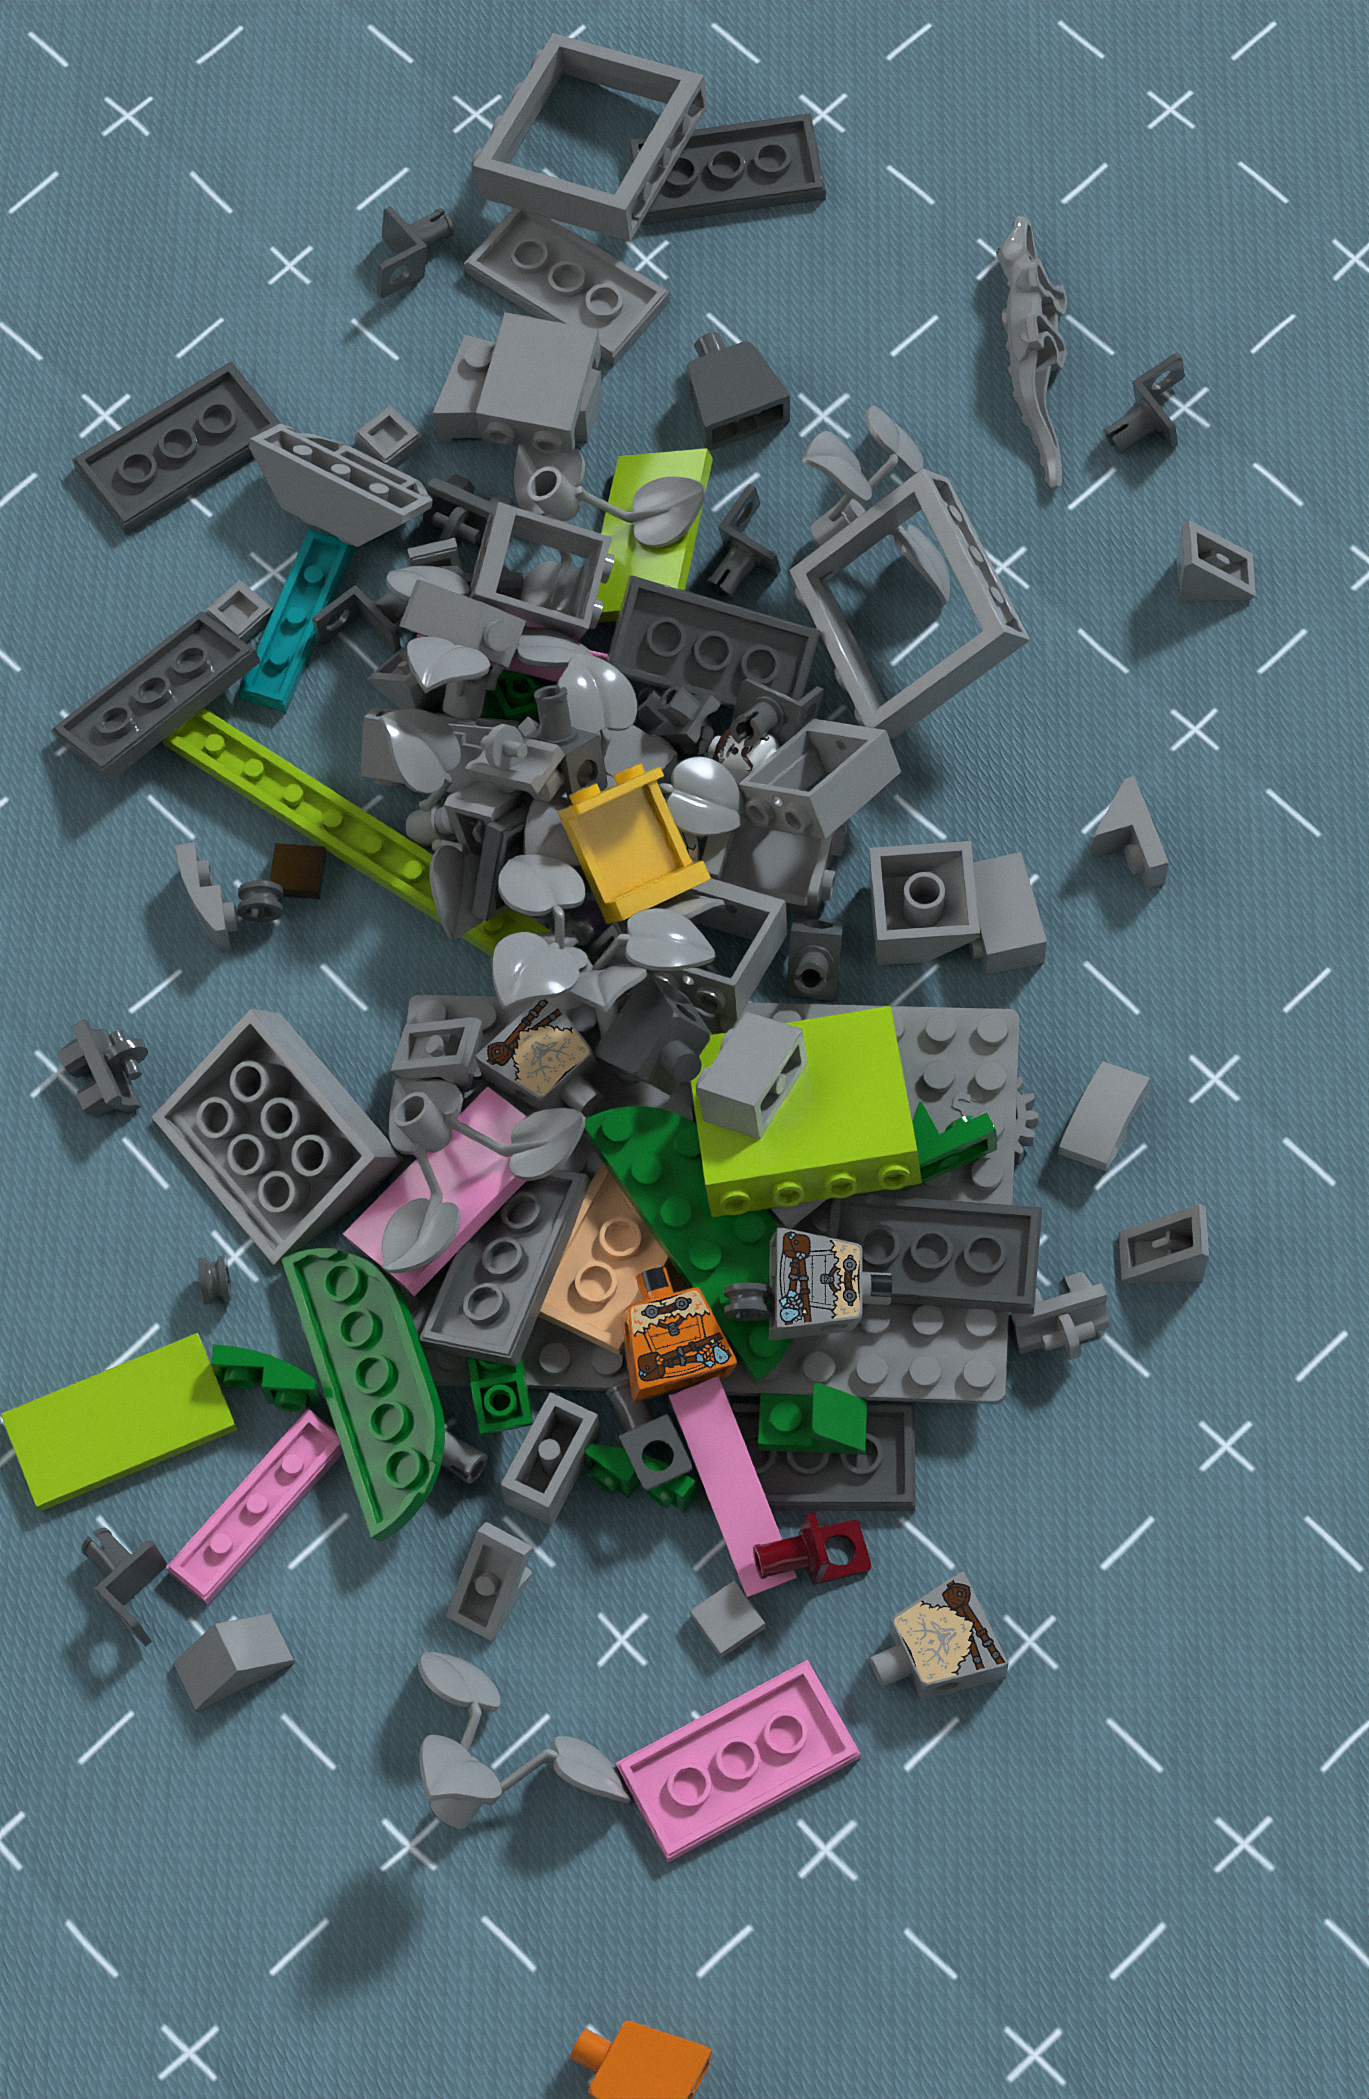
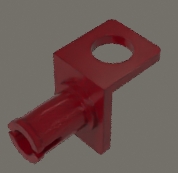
[753,1513,872,1585]

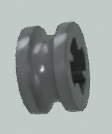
[238,880,283,922]
[198,1255,232,1305]
[724,1282,772,1321]

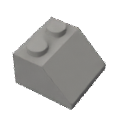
[869,841,980,966]

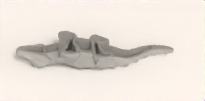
[996,215,1067,489]

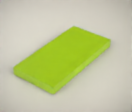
[596,448,713,623]
[1,1333,237,1512]

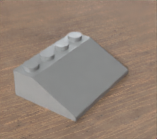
[152,1008,404,1266]

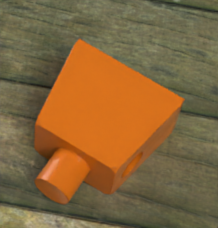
[570,2020,713,2099]

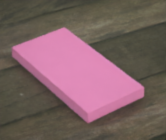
[343,1086,527,1296]
[615,1660,861,1863]

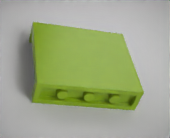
[691,1006,922,1217]

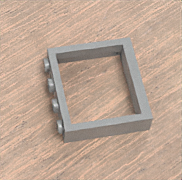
[471,33,708,241]
[789,468,1030,740]

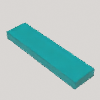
[238,529,355,713]

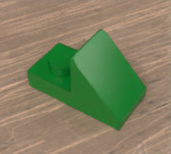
[900,1101,997,1193]
[758,1383,867,1455]

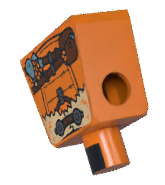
[622,1267,737,1402]

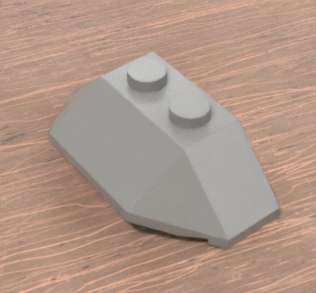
[249,424,432,547]

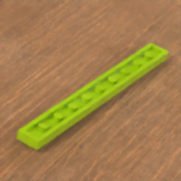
[162,708,591,963]

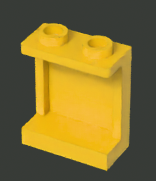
[557,763,711,924]

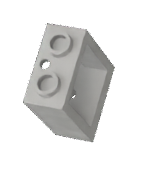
[469,502,614,640]
[738,719,901,839]
[646,878,787,1020]

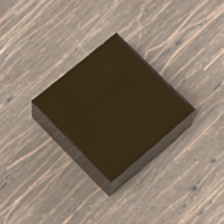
[270,843,327,899]

